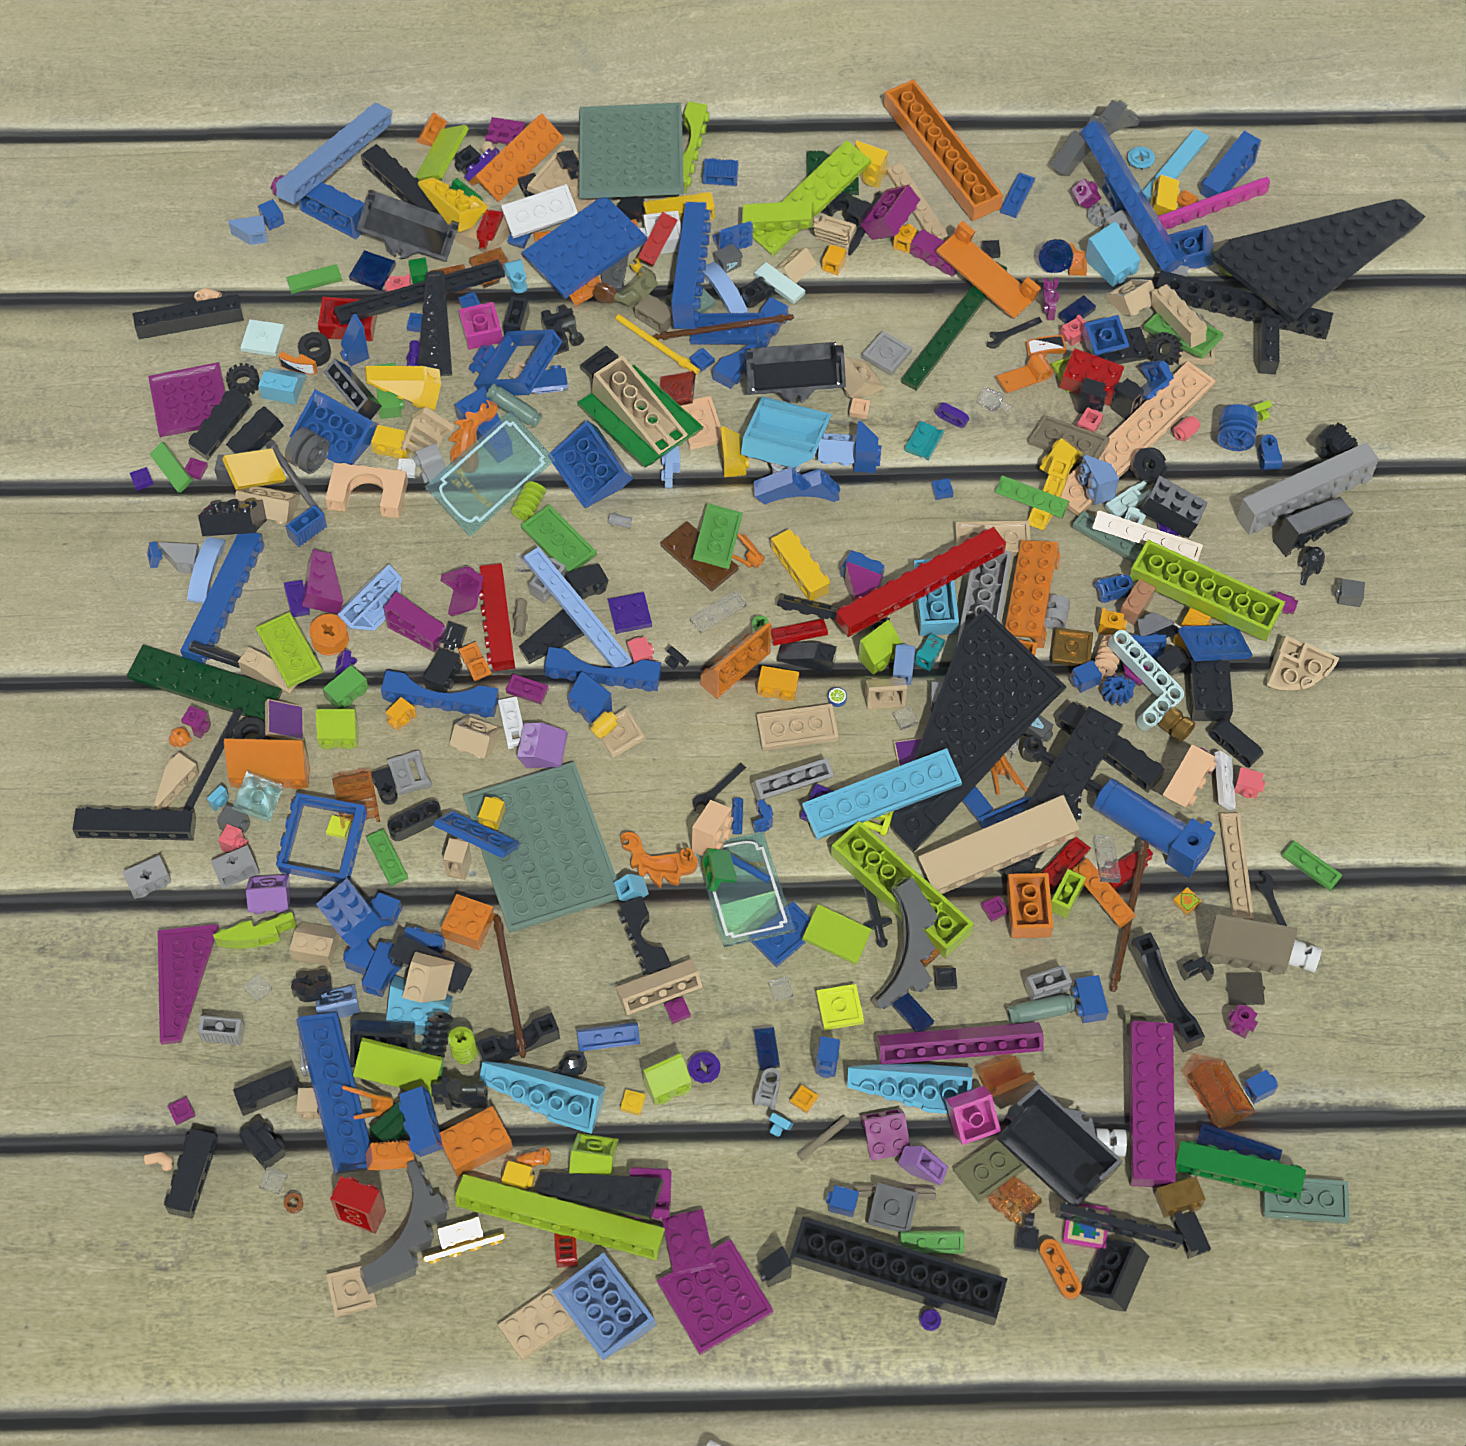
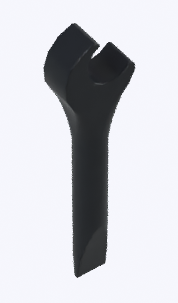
[986,317,1043,349]
[693,763,747,811]
[1255,872,1287,926]

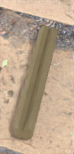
[853,1184,936,1200]

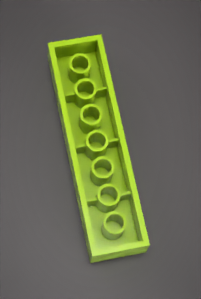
[1130,540,1285,642]
[831,821,974,959]

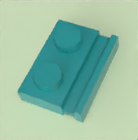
[905,421,944,461]

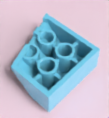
[386,976,453,1035]

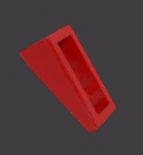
[554,1233,578,1268]

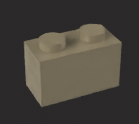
[635,294,673,334]

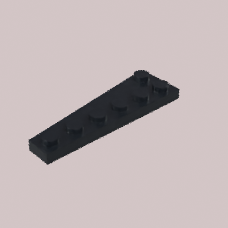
[418,271,453,377]
[534,1172,664,1220]

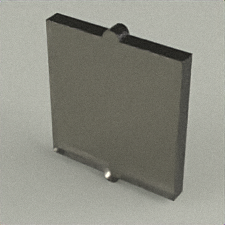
[1226,973,1265,1005]

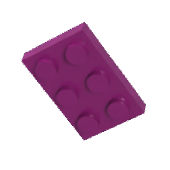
[662,1209,716,1277]

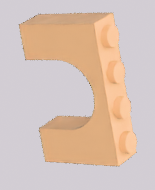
[325,463,408,518]

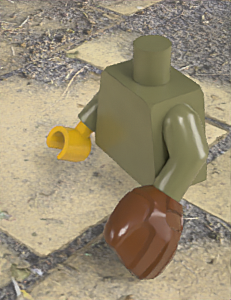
[593,258,658,308]

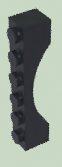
[1129,932,1205,1053]

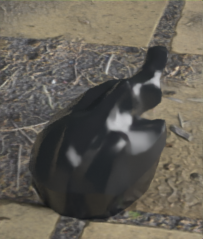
[1300,547,1325,586]
[549,1053,587,1077]

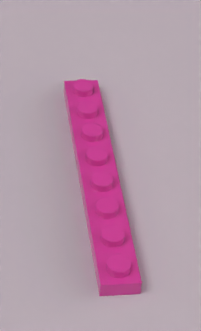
[1158,177,1271,230]

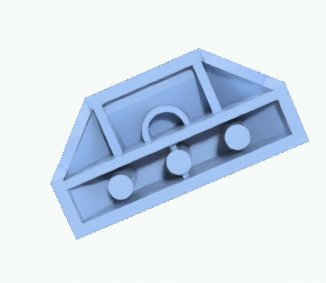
[338,565,402,631]

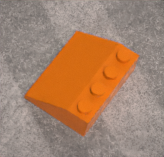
[701,622,771,699]
[224,739,310,790]

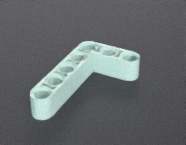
[1108,630,1184,731]

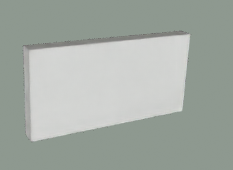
[501,184,578,238]

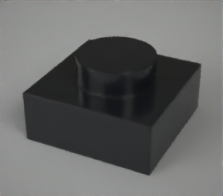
[981,240,1001,258]
[935,968,958,990]

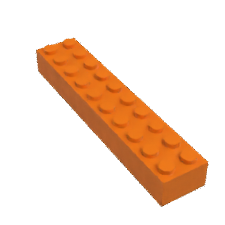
[884,79,1003,221]

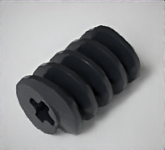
[420,1012,453,1058]

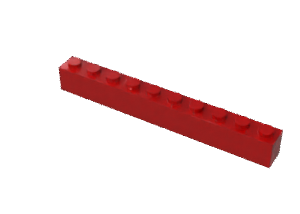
[836,527,1006,637]

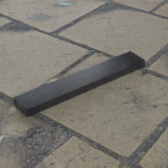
[183,708,243,811]

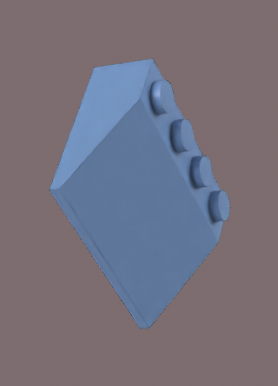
[552,1253,657,1360]

